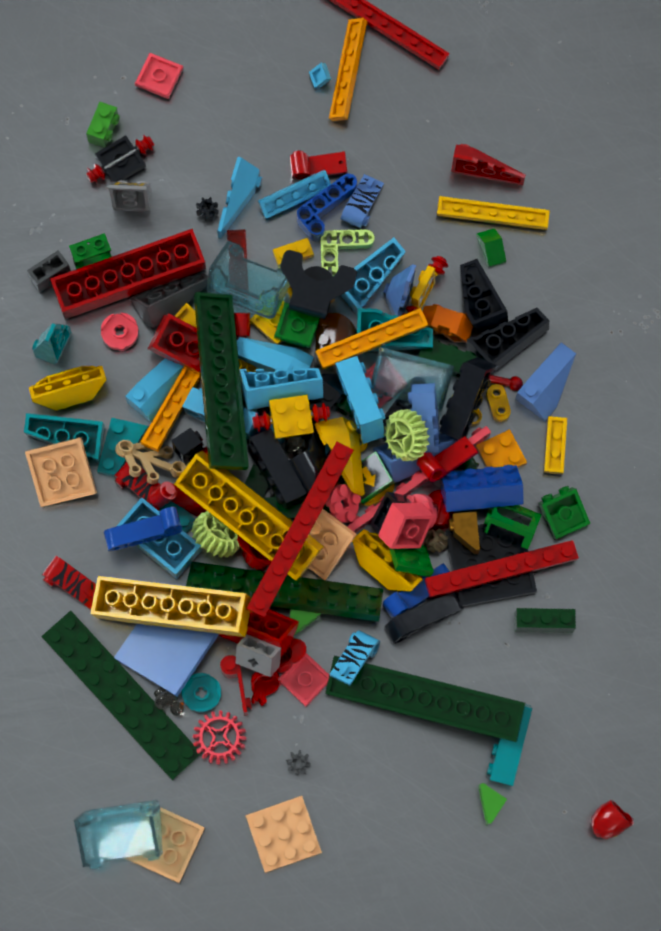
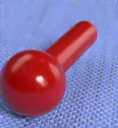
[488,375,523,391]

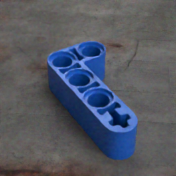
[297,173,357,242]
[103,507,182,551]
[382,563,450,619]

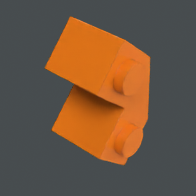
[422,304,473,343]

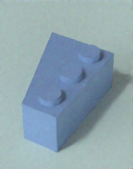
[408,383,440,453]

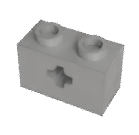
[236,634,281,677]

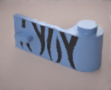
[341,174,384,229]

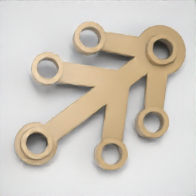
[115,440,187,484]

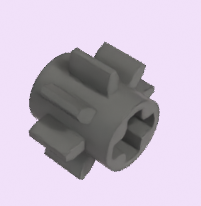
[286,750,311,775]

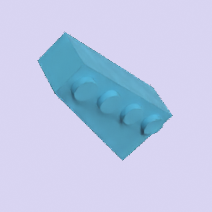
[341,237,406,315]

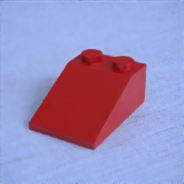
[148,313,201,373]

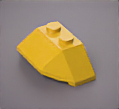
[29,366,106,411]
[352,529,423,591]

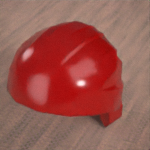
[251,671,281,706]

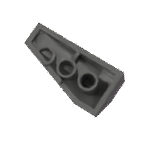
[130,273,212,328]

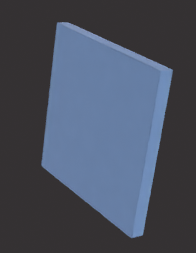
[114,624,219,697]

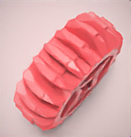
[193,711,246,765]

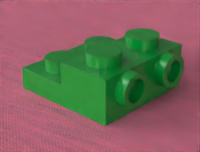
[538,486,591,539]

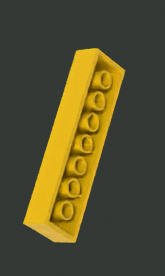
[174,451,324,580]
[90,576,252,637]

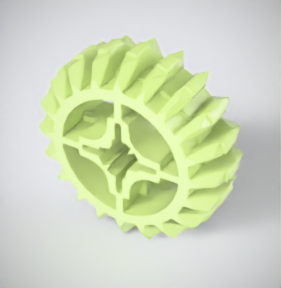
[383,409,430,462]
[191,511,240,558]

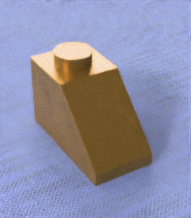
[449,512,480,554]

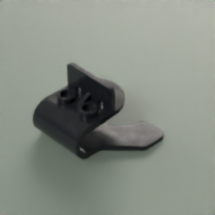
[280,250,357,320]
[289,427,347,495]

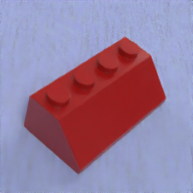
[218,609,299,657]

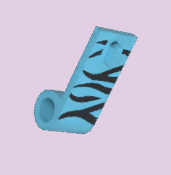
[330,630,380,686]

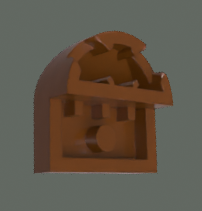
[315,313,357,350]

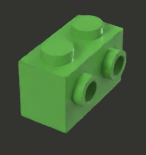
[86,102,120,148]

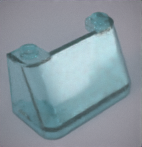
[207,241,290,319]
[371,346,454,410]
[74,800,163,869]

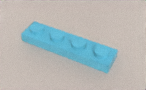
[258,170,331,219]

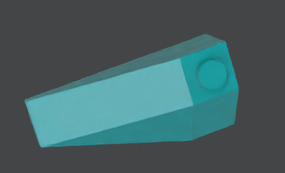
[32,323,72,365]

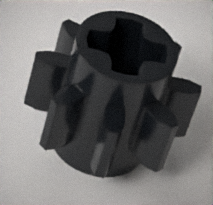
[196,197,218,221]

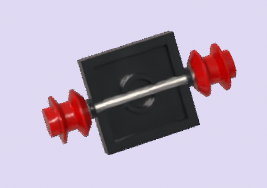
[86,135,154,184]

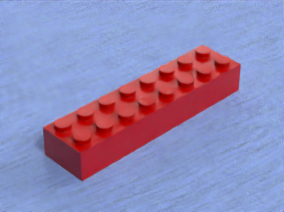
[50,229,206,319]

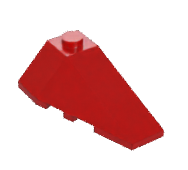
[451,144,526,185]

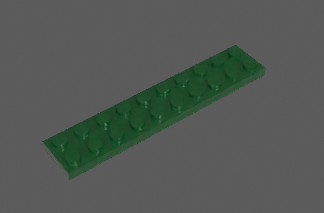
[194,292,249,470]
[186,561,384,622]
[41,610,202,781]
[325,655,526,742]

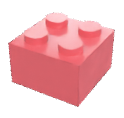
[378,503,434,549]

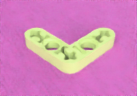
[321,230,375,276]

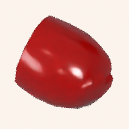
[591,800,634,839]

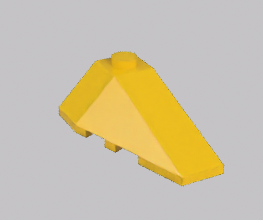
[314,417,365,496]

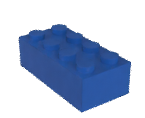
[441,465,524,512]

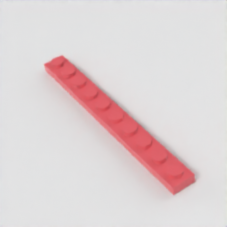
[347,426,491,533]

